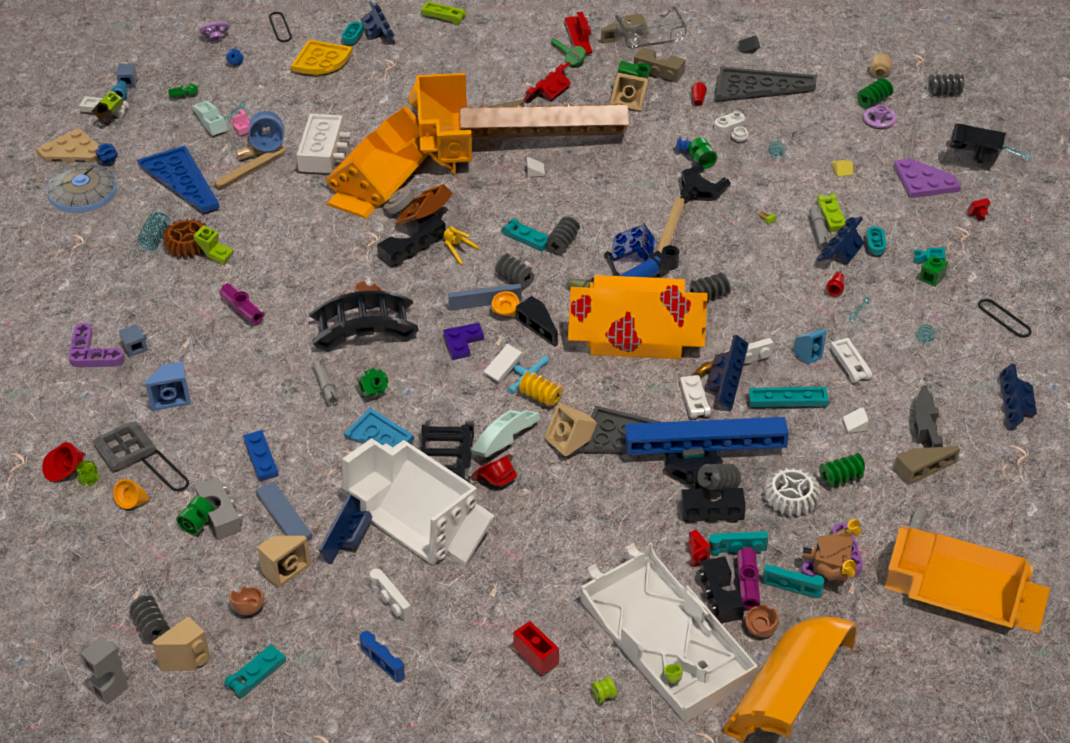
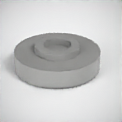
[384,186,415,214]

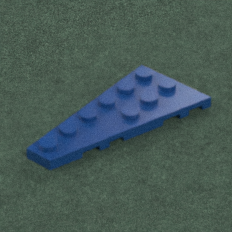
[137,145,220,213]

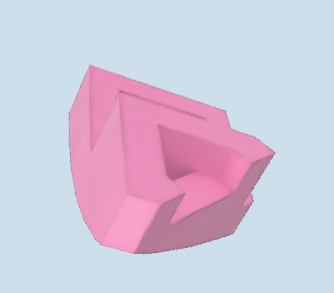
[232,109,249,136]

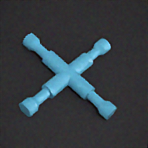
[508,356,549,394]

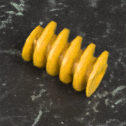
[519,371,563,407]

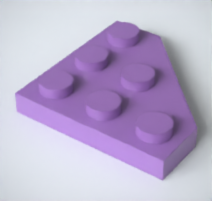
[894,158,961,198]

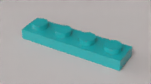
[748,387,829,407]

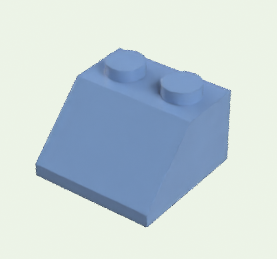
[145,361,191,411]

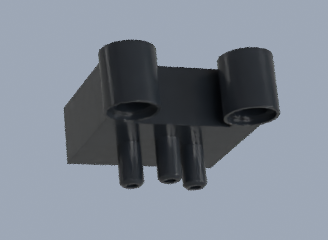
[949,123,1006,163]

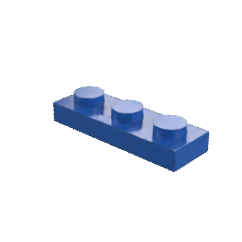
[243,430,279,482]

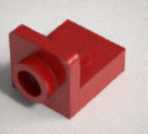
[688,529,711,567]

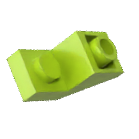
[194,225,234,265]

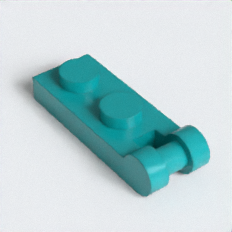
[501,218,549,252]
[709,531,768,556]
[762,564,824,599]
[224,644,286,698]

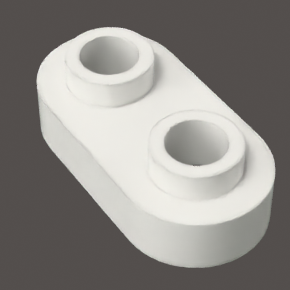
[714,112,745,132]

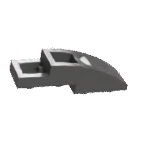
[913,385,943,448]

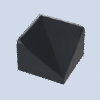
[738,36,760,53]

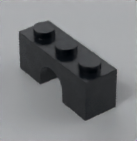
[680,488,746,522]
[697,556,745,624]

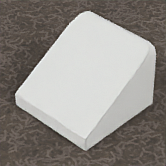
[527,157,545,177]
[843,408,869,433]

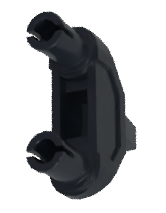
[680,163,731,202]
[665,451,723,491]

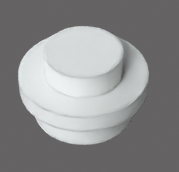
[732,127,749,142]

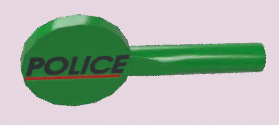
[551,38,586,66]

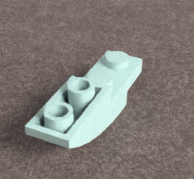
[471,410,540,458]

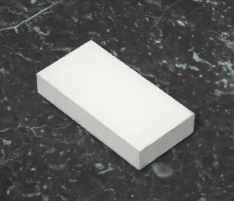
[484,344,523,383]

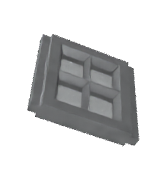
[93,421,156,470]

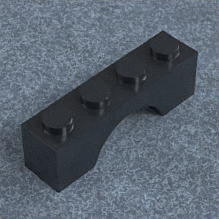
[377,213,446,268]

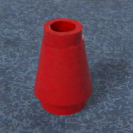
[691,82,707,106]
[826,272,844,296]

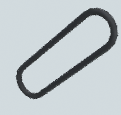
[269,12,292,42]
[978,298,1032,337]
[141,449,189,491]

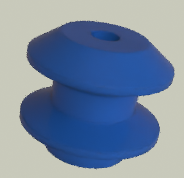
[226,49,244,66]
[676,137,691,154]

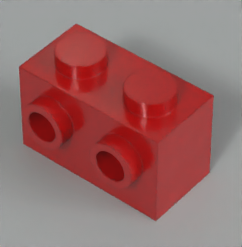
[513,621,559,675]

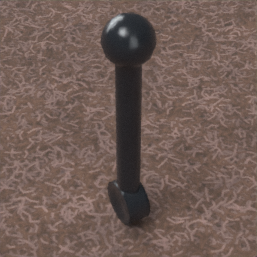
[604,251,620,276]

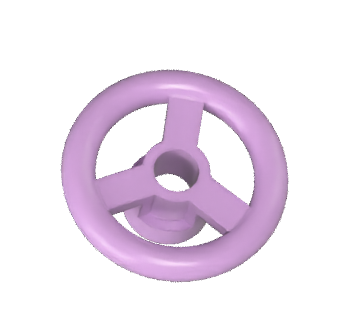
[199,21,230,40]
[863,105,897,128]

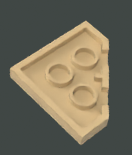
[36,128,99,163]

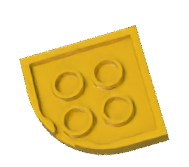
[291,39,353,76]

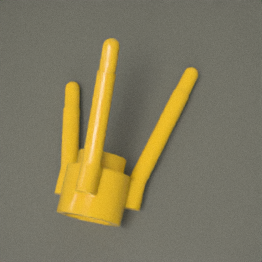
[444,226,479,265]

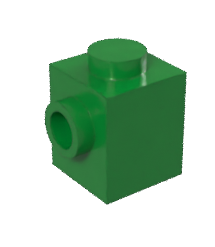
[919,255,948,287]

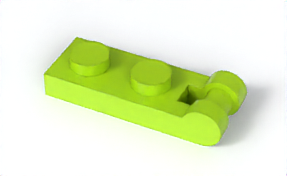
[421,1,466,25]
[817,193,845,232]

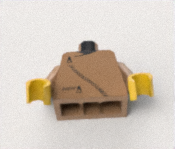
[802,519,861,582]

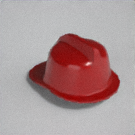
[42,442,86,482]
[470,454,517,486]

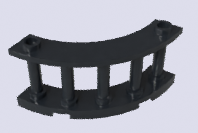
[309,290,419,352]
[421,420,474,483]

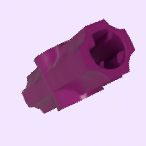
[219,283,265,325]
[737,548,760,610]

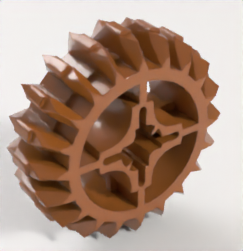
[163,218,207,259]

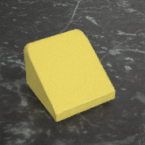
[831,160,854,176]

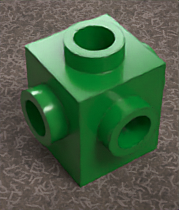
[356,367,389,397]

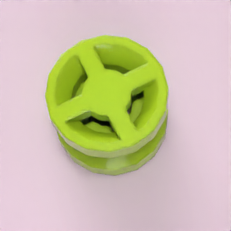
[591,676,617,704]

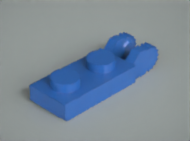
[359,630,405,683]

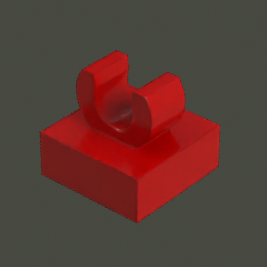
[967,198,991,221]

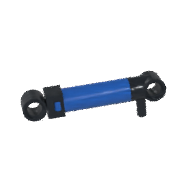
[591,245,680,283]

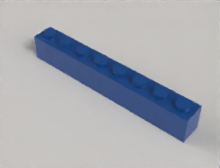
[625,417,789,455]

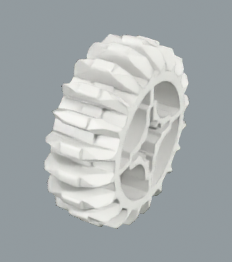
[764,467,820,517]

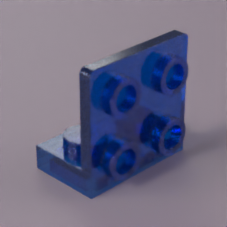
[611,224,655,261]

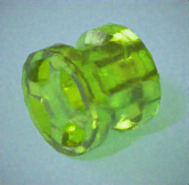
[76,460,99,486]

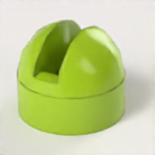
[664,664,683,684]

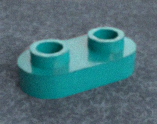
[342,22,363,45]
[866,226,887,255]

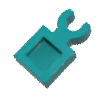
[914,247,946,263]

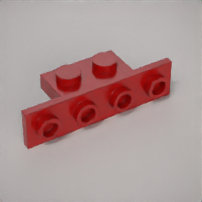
[564,11,592,54]
[523,62,571,102]

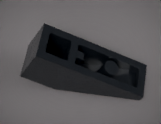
[516,296,558,347]

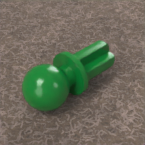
[168,83,198,98]

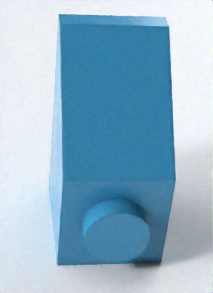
[794,329,827,365]

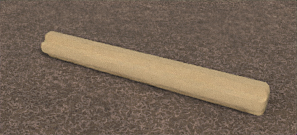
[215,145,286,189]
[656,197,684,253]

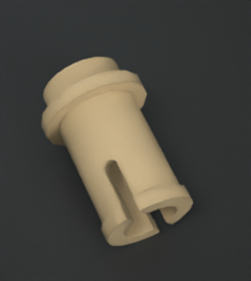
[236,144,259,161]

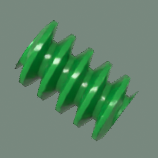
[857,78,894,109]
[819,453,865,487]

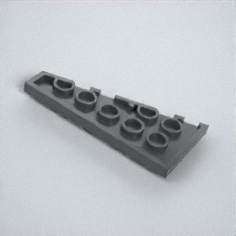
[716,67,817,100]
[577,406,661,452]

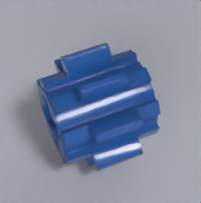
[95,143,118,164]

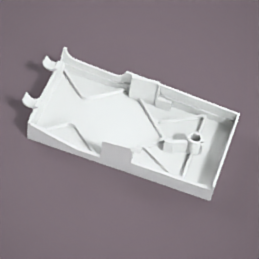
[581,542,758,722]

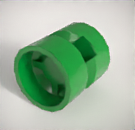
[688,137,717,169]
[176,496,215,535]

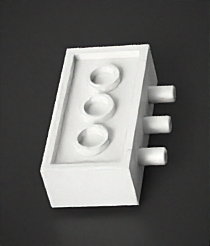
[297,114,351,173]

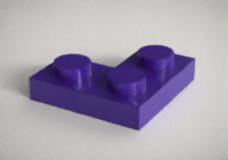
[443,322,484,360]

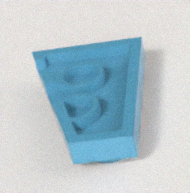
[344,408,415,447]

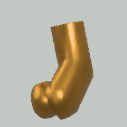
[693,360,713,379]

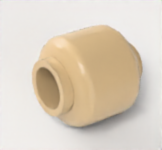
[870,54,892,78]

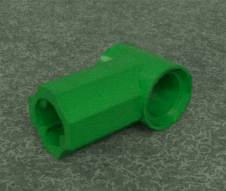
[617,60,651,79]

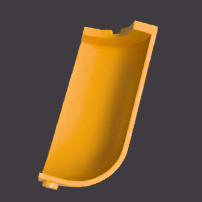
[723,616,858,743]

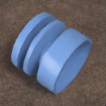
[248,110,284,152]

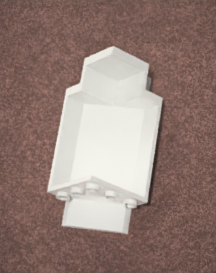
[342,438,495,567]

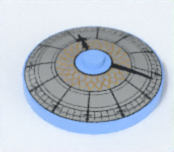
[47,164,118,213]

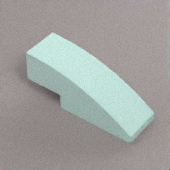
[192,101,228,136]

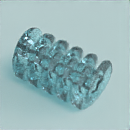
[138,212,171,250]

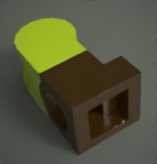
[91,91,124,125]

